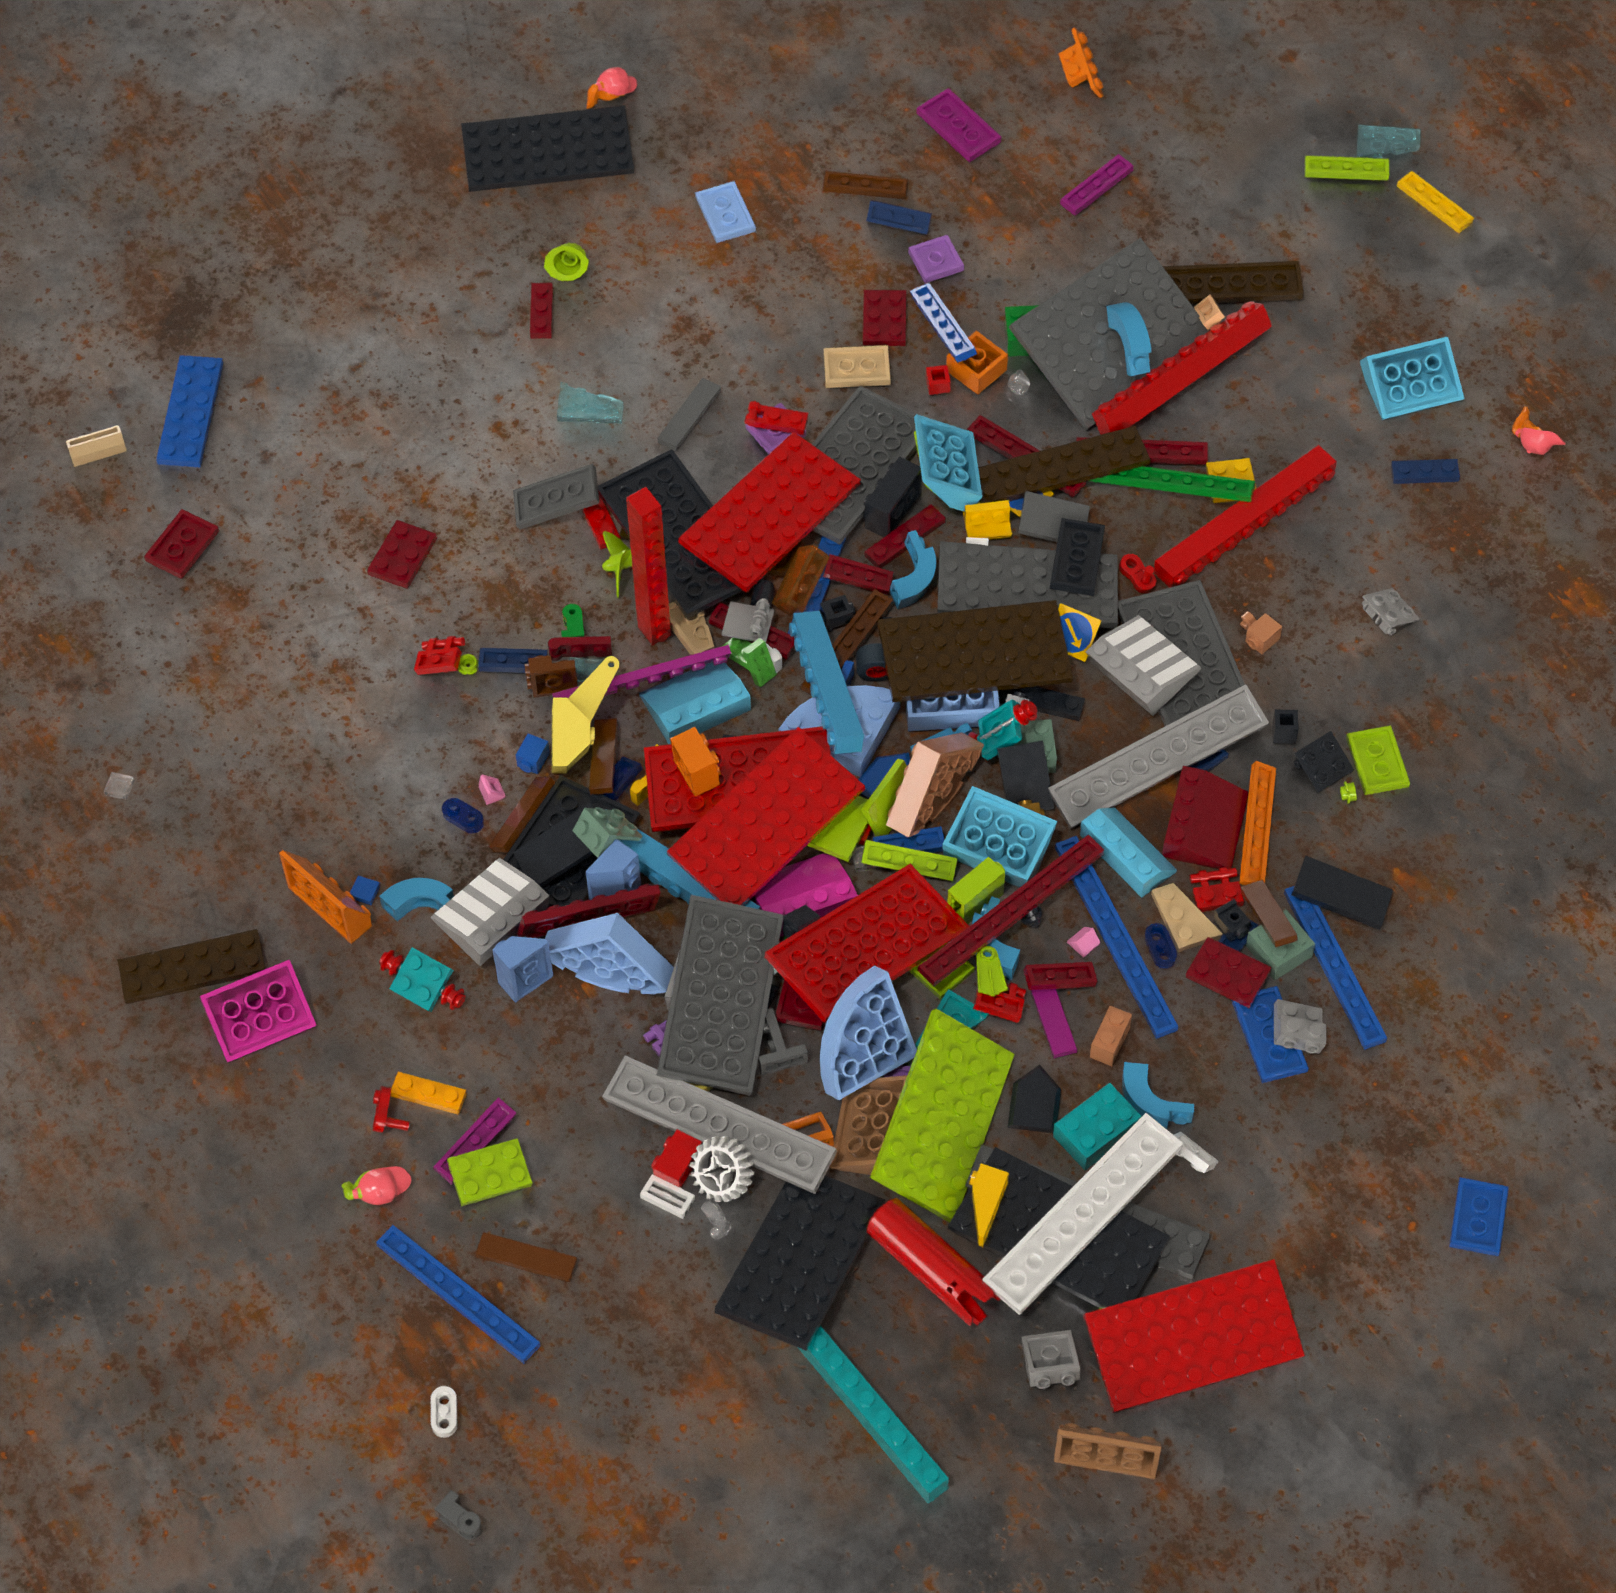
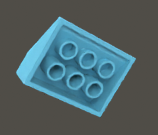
[1360,337,1465,420]
[914,414,982,512]
[639,662,751,744]
[942,786,1057,887]

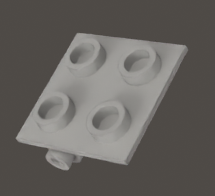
[1362,588,1420,636]
[722,598,774,643]

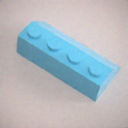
[1080,808,1177,898]

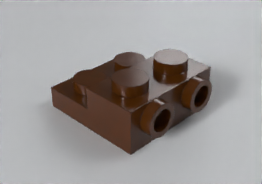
[524,655,578,698]

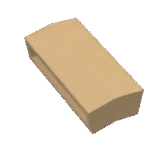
[66,425,127,467]

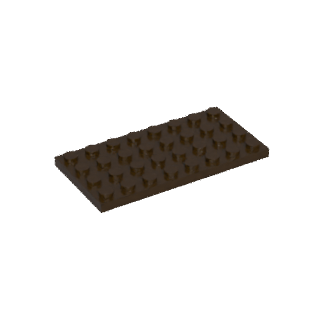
[877,600,1073,703]

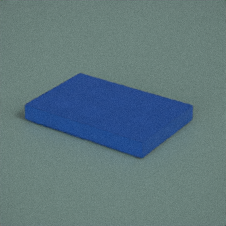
[1449,1177,1509,1256]

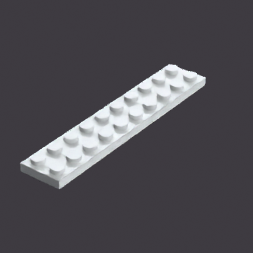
[982,1113,1183,1315]

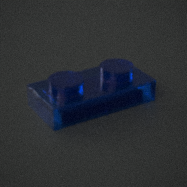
[602,756,643,801]

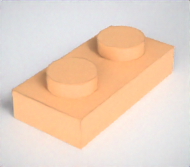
[1193,295,1225,330]

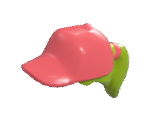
[342,1166,411,1205]

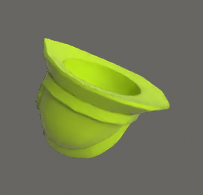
[544,243,589,281]

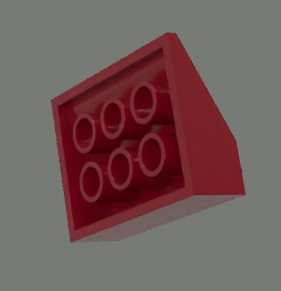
[1162,766,1249,869]

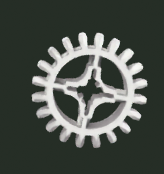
[689,1136,755,1202]

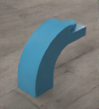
[1106,302,1152,376]
[889,530,936,610]
[379,878,454,922]
[972,896,1020,980]
[1122,1062,1194,1129]

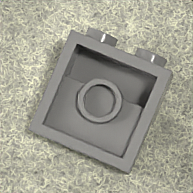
[1274,999,1326,1054]
[1021,1330,1080,1389]

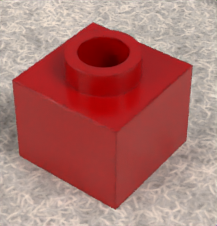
[926,365,951,395]

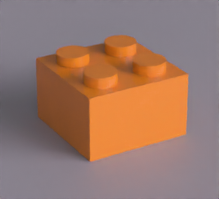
[947,331,1008,395]
[670,727,721,797]

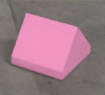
[479,775,506,805]
[1067,927,1101,958]

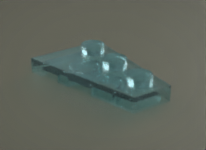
[1356,125,1421,158]
[557,382,624,424]

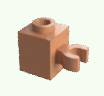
[1240,611,1282,654]

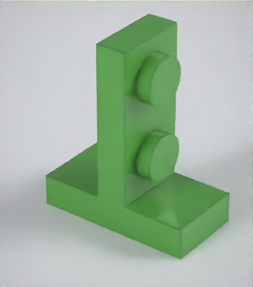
[721,638,777,687]

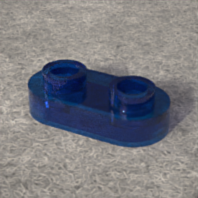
[442,798,484,833]
[1144,923,1177,968]

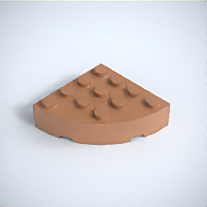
[886,732,984,838]

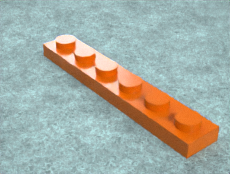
[1239,761,1276,885]

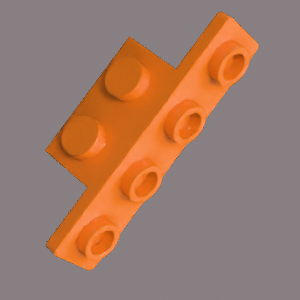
[1059,27,1103,98]

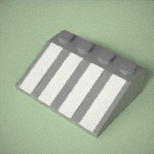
[1086,615,1201,716]
[431,858,549,966]

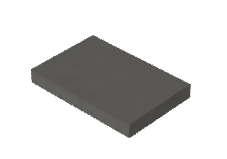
[1018,491,1090,542]

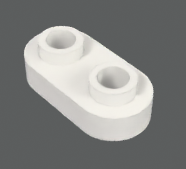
[431,1386,457,1438]

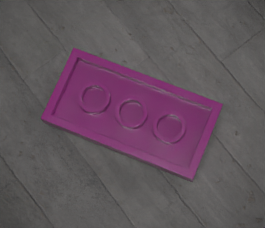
[917,88,1001,162]

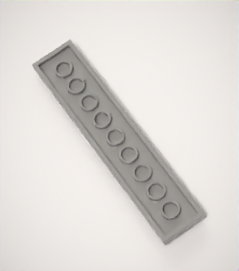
[1048,684,1269,830]
[602,1056,838,1194]

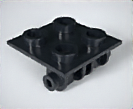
[1294,731,1354,793]

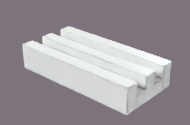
[640,1174,695,1219]

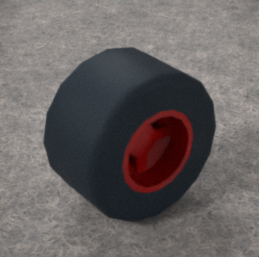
[856,643,888,682]

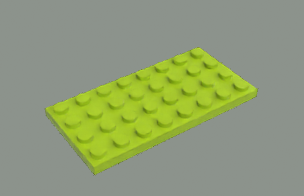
[870,1009,1015,1223]

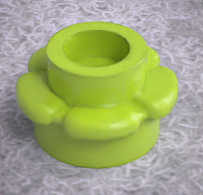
[458,654,479,675]
[1340,781,1357,804]

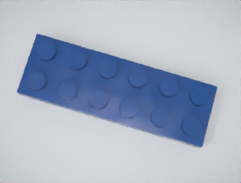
[156,355,223,468]

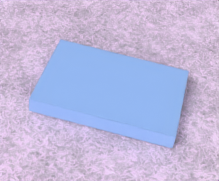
[695,181,756,243]

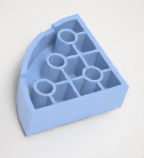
[778,685,900,777]
[545,913,674,994]
[820,966,917,1100]

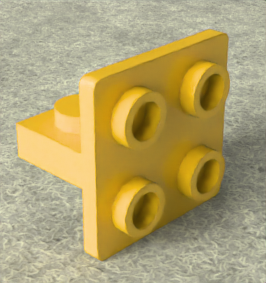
[962,500,1012,540]

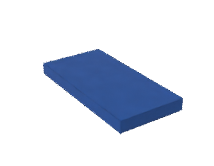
[1231,986,1308,1083]

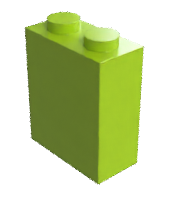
[947,857,1005,924]

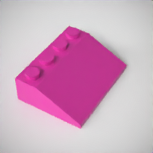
[752,853,858,937]
[199,959,317,1062]

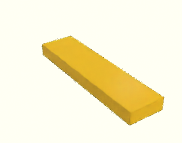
[1397,171,1474,233]

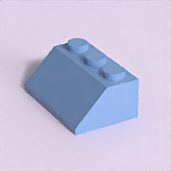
[586,839,641,900]
[492,936,553,1003]

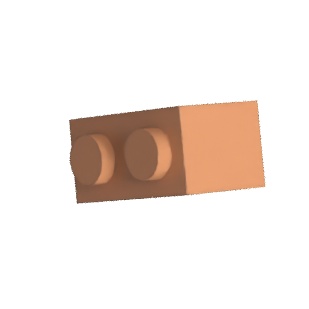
[1090,1006,1132,1066]

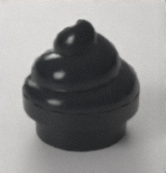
[1020,907,1043,928]

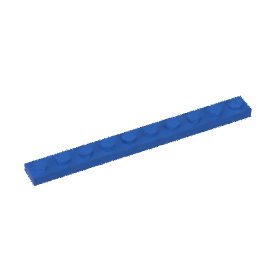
[1055,836,1178,1039]

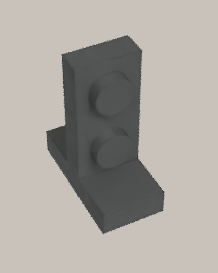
[758,1008,808,1075]

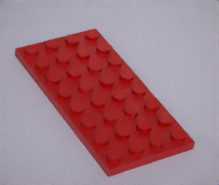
[678,432,861,592]
[644,726,831,832]
[667,727,865,906]
[764,864,970,1023]
[1083,1259,1305,1412]

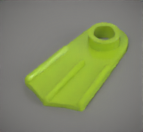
[976,946,1008,997]

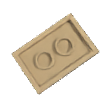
[824,345,890,388]

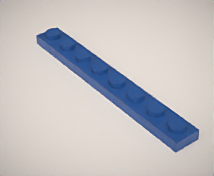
[1284,886,1387,1050]
[376,1225,540,1364]

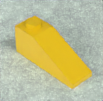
[969,1163,1009,1247]

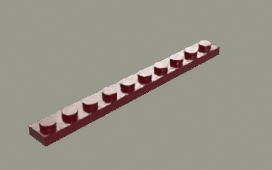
[918,834,1104,987]

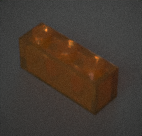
[772,544,830,615]

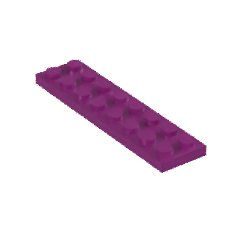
[552,645,731,698]

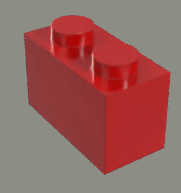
[651,1129,702,1188]

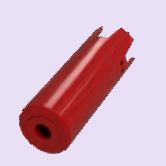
[867,1198,1001,1326]

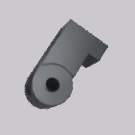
[434,1490,482,1540]

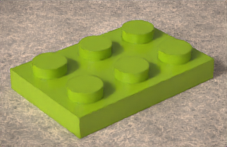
[447,1138,532,1206]

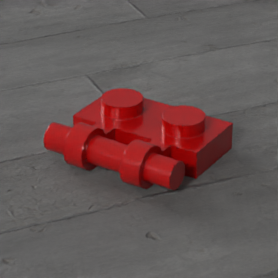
[414,636,465,675]
[1189,867,1244,912]
[973,982,1026,1023]

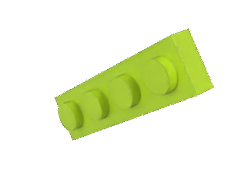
[1305,156,1389,180]
[861,840,957,881]

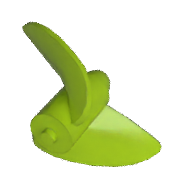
[602,531,632,598]

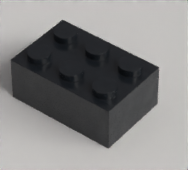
[863,456,922,537]

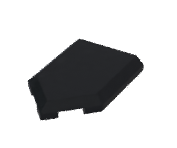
[1008,1065,1061,1133]

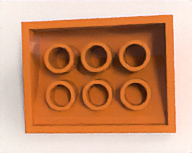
[279,850,372,944]

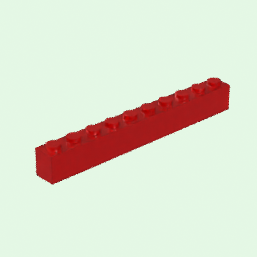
[1092,301,1272,435]
[1154,445,1337,588]
[626,487,671,646]

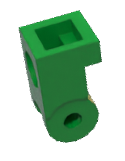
[561,604,584,637]

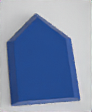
[858,752,910,799]

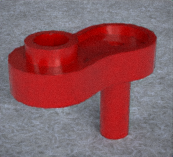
[1119,554,1156,594]
[372,1086,410,1133]

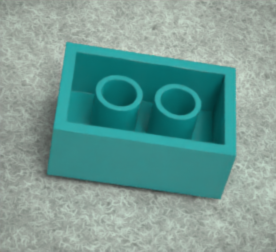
[1053,1083,1142,1171]

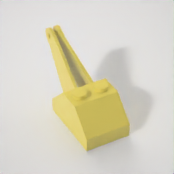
[552,656,619,774]

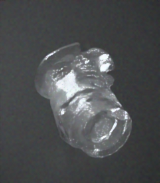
[701,1199,731,1241]

